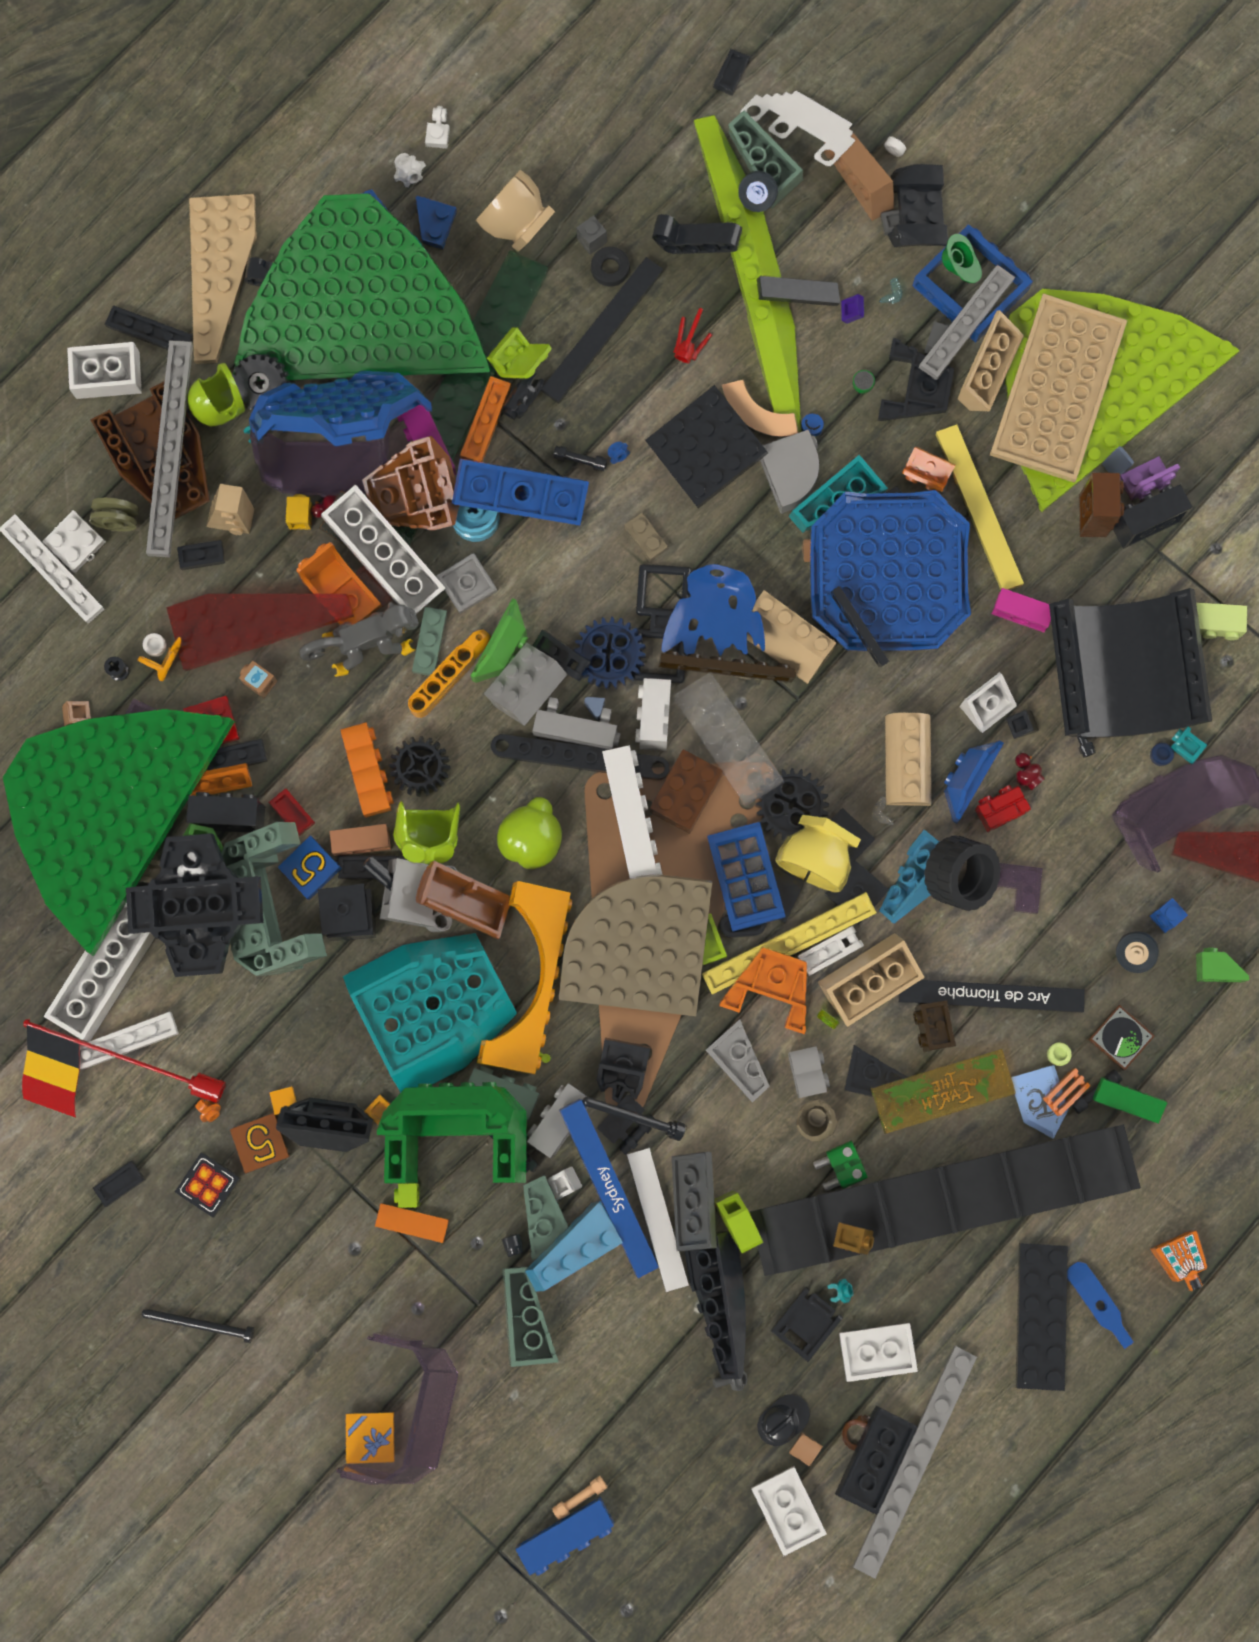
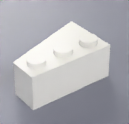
[635,678,671,751]

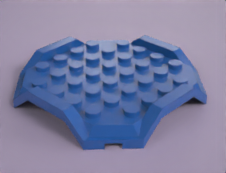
[249,371,432,446]
[810,490,971,651]

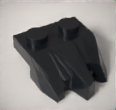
[596,1037,650,1103]

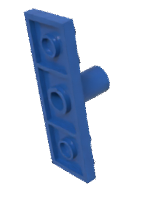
[452,458,589,525]

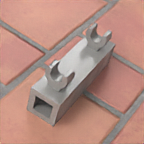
[533,697,621,750]

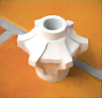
[394,153,426,187]

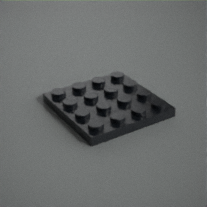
[645,385,768,509]

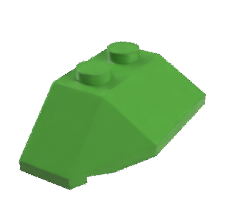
[470,598,528,683]

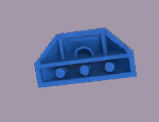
[944,741,1004,824]

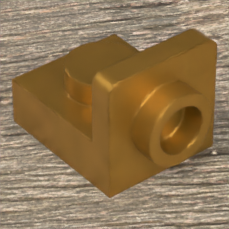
[833,1223,874,1255]

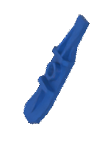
[1067,1262,1134,1349]

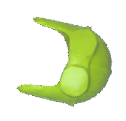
[393,801,460,864]

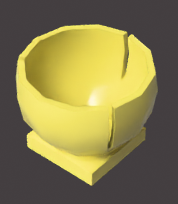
[775,815,861,892]

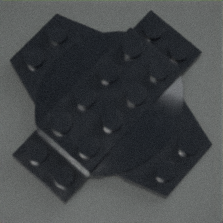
[126,834,264,977]

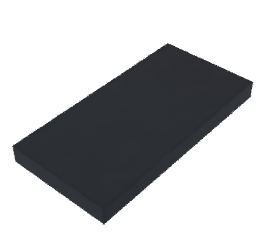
[835,1406,918,1515]

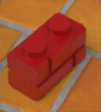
[975,785,1031,833]

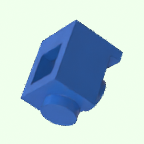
[1149,898,1188,933]

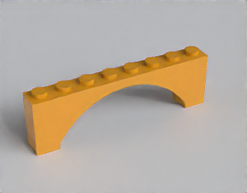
[477,881,572,1074]

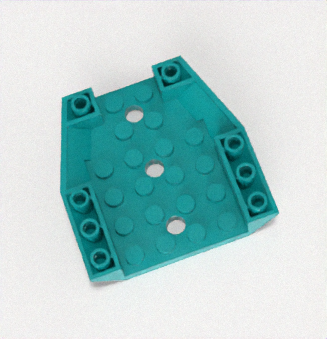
[343,933,517,1092]

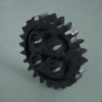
[755,768,829,841]

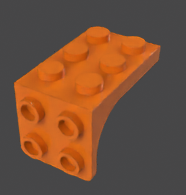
[296,542,382,625]

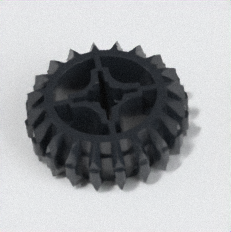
[389,736,451,797]

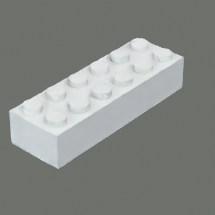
[321,485,445,614]
[602,745,662,879]
[44,902,155,1042]

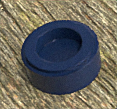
[1150,743,1174,766]

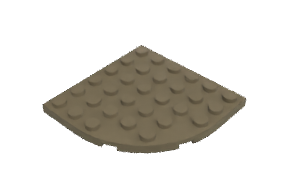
[559,874,712,1016]

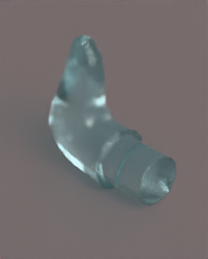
[879,278,903,303]

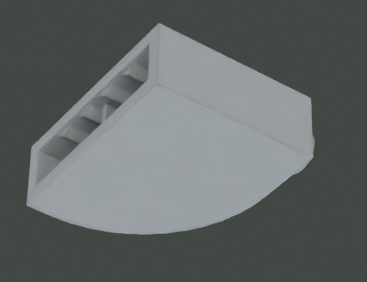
[760,430,819,514]

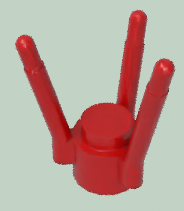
[673,308,712,363]

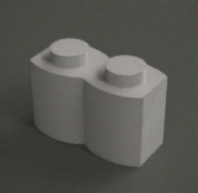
[788,1046,830,1098]

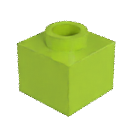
[394,1184,419,1208]

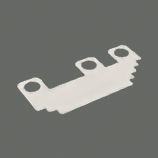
[741,91,855,166]

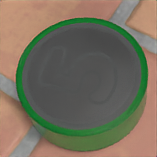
[852,370,875,394]

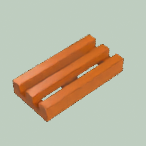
[1043,1068,1090,1116]

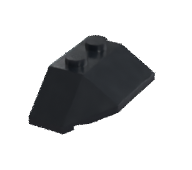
[276,1097,374,1152]

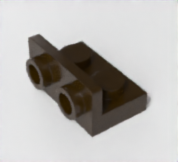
[913,1000,956,1052]

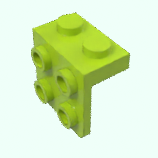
[487,327,552,379]

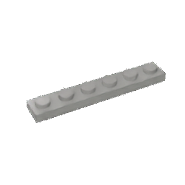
[919,265,1015,380]

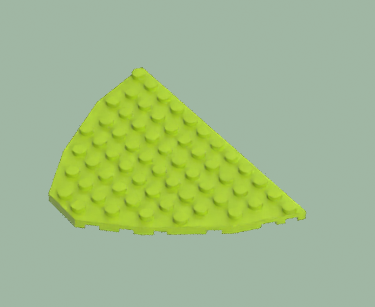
[1004,289,1240,512]

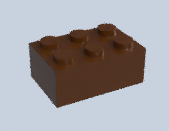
[1079,473,1124,537]
[650,749,723,834]

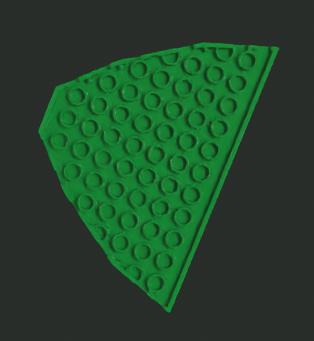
[233,193,491,381]
[3,709,234,956]

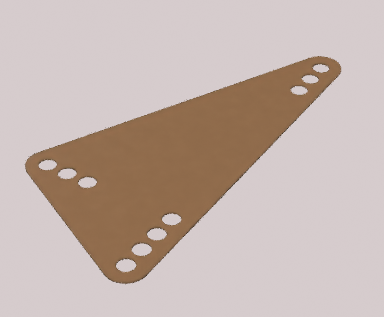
[585,761,774,1107]

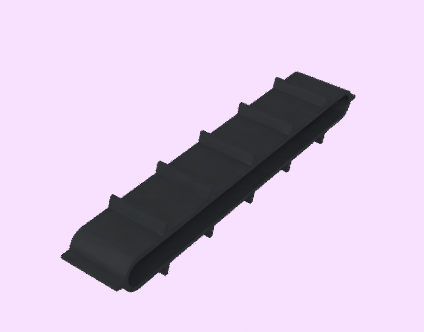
[749,1124,1141,1276]

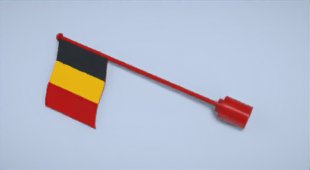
[22,1019,226,1118]

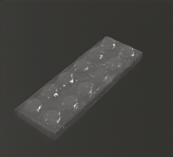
[673,672,784,806]

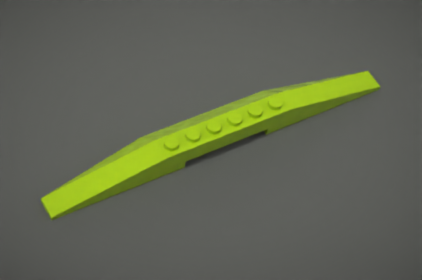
[694,115,801,438]

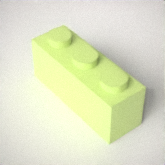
[1196,602,1247,640]

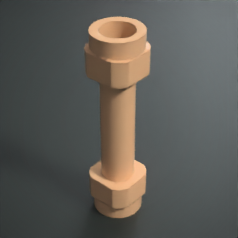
[552,1475,608,1521]

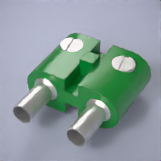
[813,1140,868,1191]

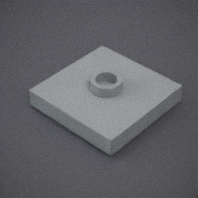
[436,553,498,614]

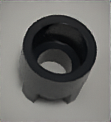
[501,1233,524,1257]

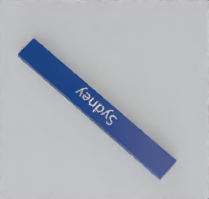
[559,1099,659,1278]

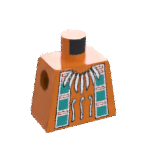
[1151,1230,1207,1291]

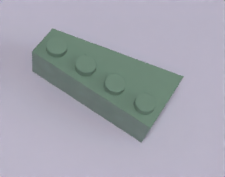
[728,110,803,209]

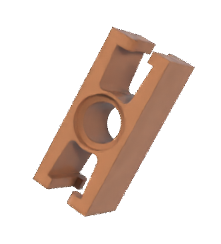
[330,824,391,857]

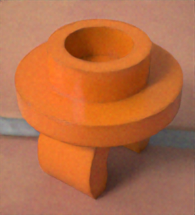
[195,1099,221,1122]

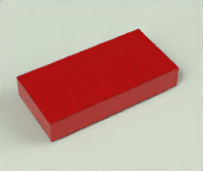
[268,788,315,836]

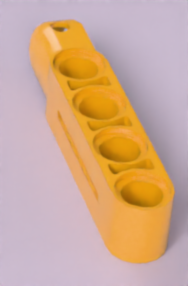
[408,629,491,718]

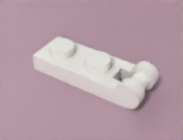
[797,926,864,977]

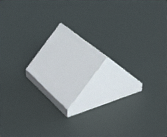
[960,672,1017,733]

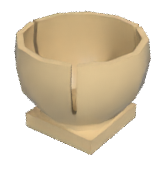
[476,170,555,252]

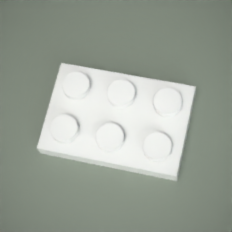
[839,1323,918,1382]
[751,1466,826,1556]

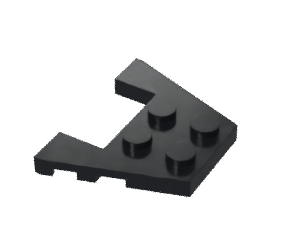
[877,338,954,421]

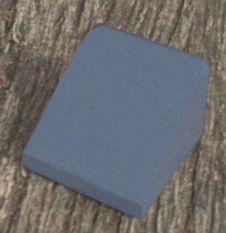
[1102,446,1134,475]

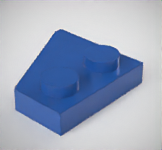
[416,196,457,249]

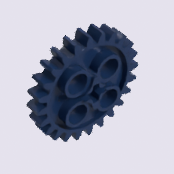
[573,617,646,690]

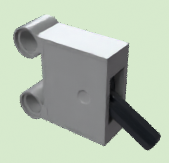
[363,857,457,932]

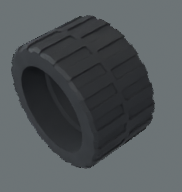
[924,835,1001,911]

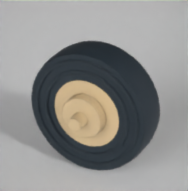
[1116,931,1159,973]

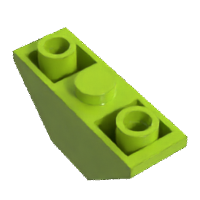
[714,1190,763,1253]

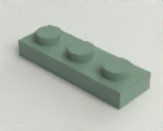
[412,607,447,676]

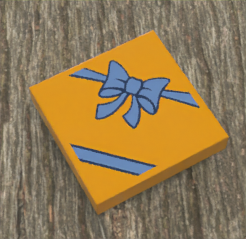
[346,1412,395,1464]

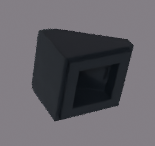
[1006,710,1039,739]

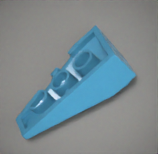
[879,830,940,923]

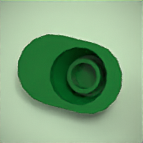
[942,234,982,283]

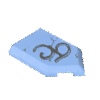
[1010,1065,1068,1139]

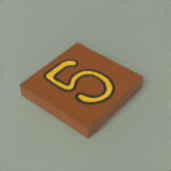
[230,1113,290,1174]

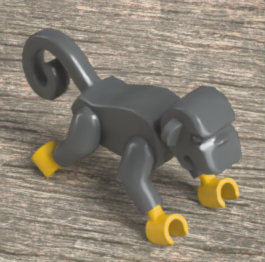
[299,603,419,677]

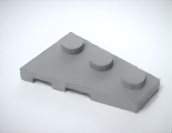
[705,1019,770,1102]

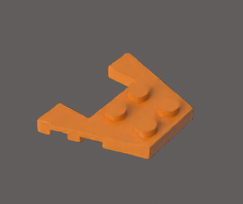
[719,947,807,1034]

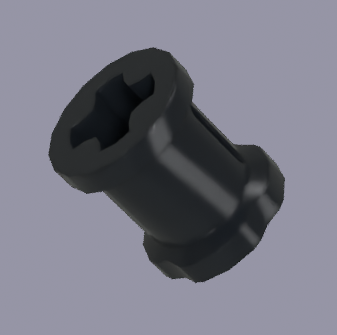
[104,656,129,681]

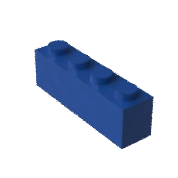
[516,1497,614,1576]

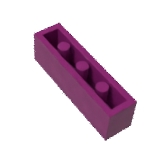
[397,405,457,476]

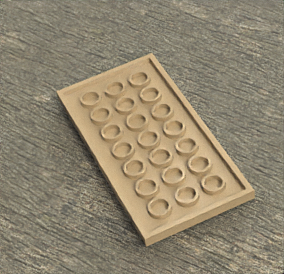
[990,294,1127,483]

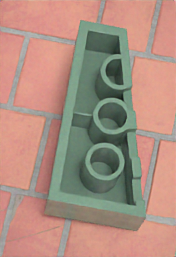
[503,1266,559,1367]

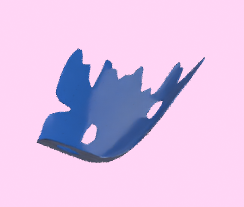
[661,564,765,656]

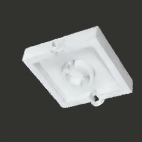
[42,510,106,573]

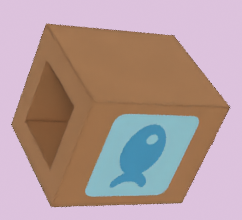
[239,660,277,698]

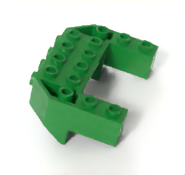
[377,1082,526,1184]

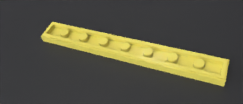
[936,425,1024,590]
[701,892,876,994]

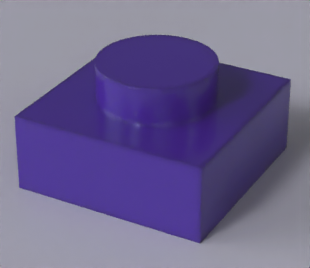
[841,294,864,324]

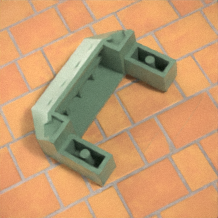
[221,822,327,976]

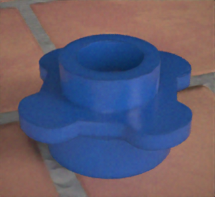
[608,441,630,464]

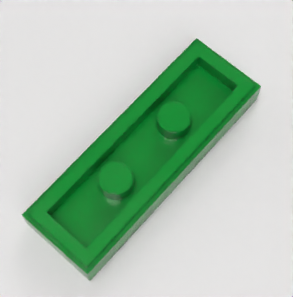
[1093,1077,1167,1124]

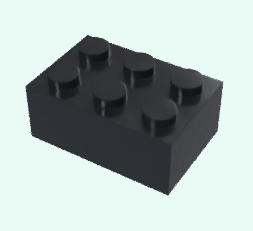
[1113,484,1193,549]
[186,792,265,833]

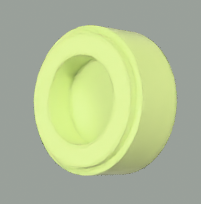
[1047,1042,1072,1066]

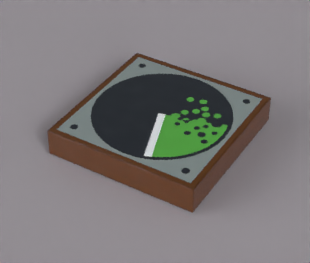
[1088,1005,1154,1071]

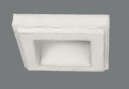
[547,1167,582,1200]

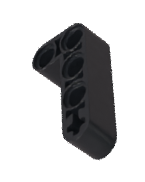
[652,214,742,254]

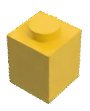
[286,494,312,530]

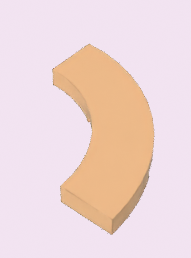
[722,380,798,437]

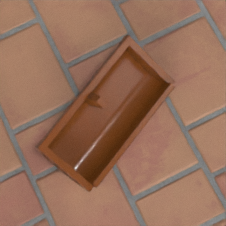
[416,861,510,939]

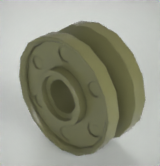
[89,497,139,532]

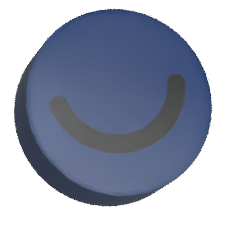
[801,414,824,437]

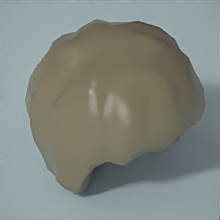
[796,1099,838,1142]

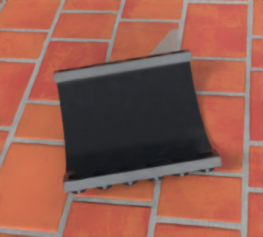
[1049,588,1212,738]

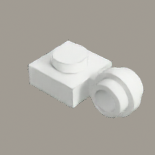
[425,106,450,149]

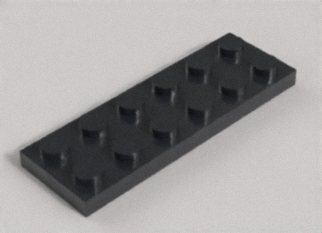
[1016,1243,1068,1391]

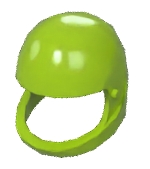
[187,363,245,427]

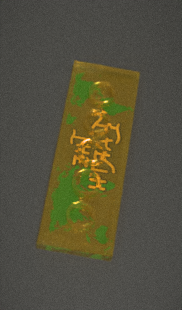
[871,1049,1016,1134]

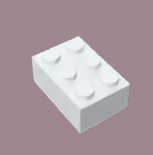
[68,342,142,399]

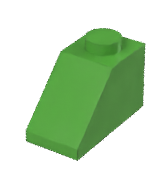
[1196,948,1249,983]

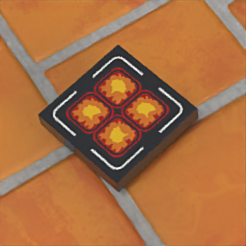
[175,1152,241,1218]

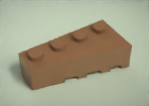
[824,128,894,221]

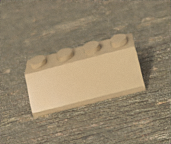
[958,311,1024,411]
[747,590,836,684]
[818,933,925,1027]

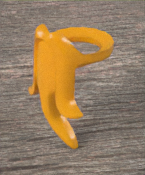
[138,637,181,681]

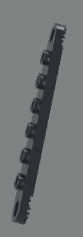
[491,734,669,781]

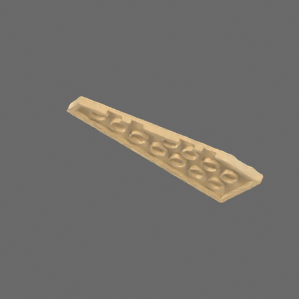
[189,194,257,364]

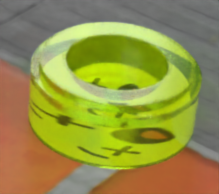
[817,1009,840,1030]

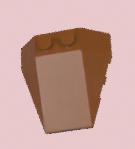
[362,436,460,530]

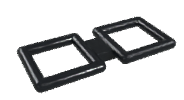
[632,564,692,684]

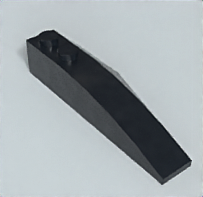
[685,1231,746,1379]

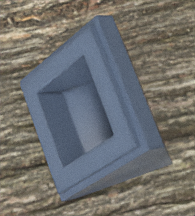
[584,697,605,721]

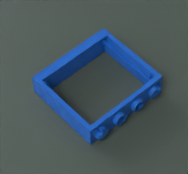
[912,224,1033,343]

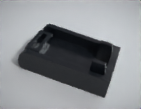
[771,1287,843,1362]

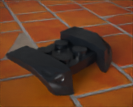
[888,164,948,248]

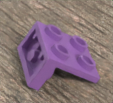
[1120,457,1180,501]

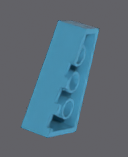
[525,1201,623,1292]

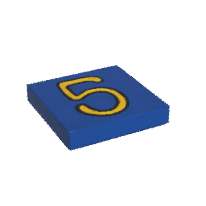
[278,835,342,900]

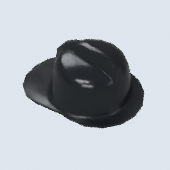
[757,1394,810,1446]

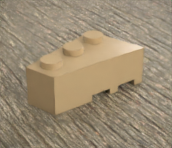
[206,484,254,535]

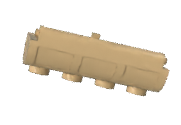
[885,713,931,806]

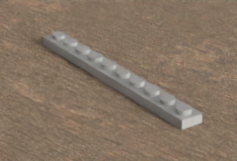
[146,340,193,557]
[853,1346,977,1578]

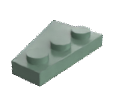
[523,1175,569,1260]

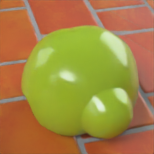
[497,797,562,870]

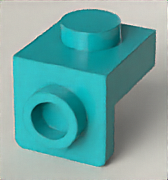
[1171,726,1207,764]

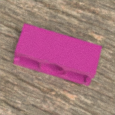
[992,588,1051,633]

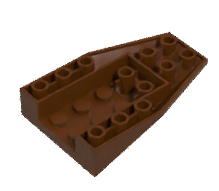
[90,381,210,520]

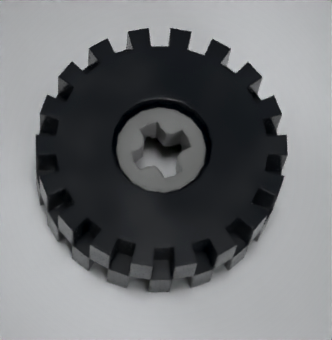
[232,353,290,410]

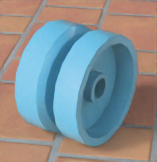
[453,506,500,542]

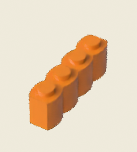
[340,722,394,818]

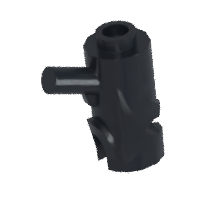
[503,373,544,420]

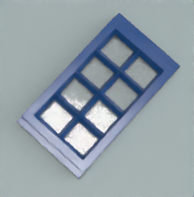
[707,822,786,932]

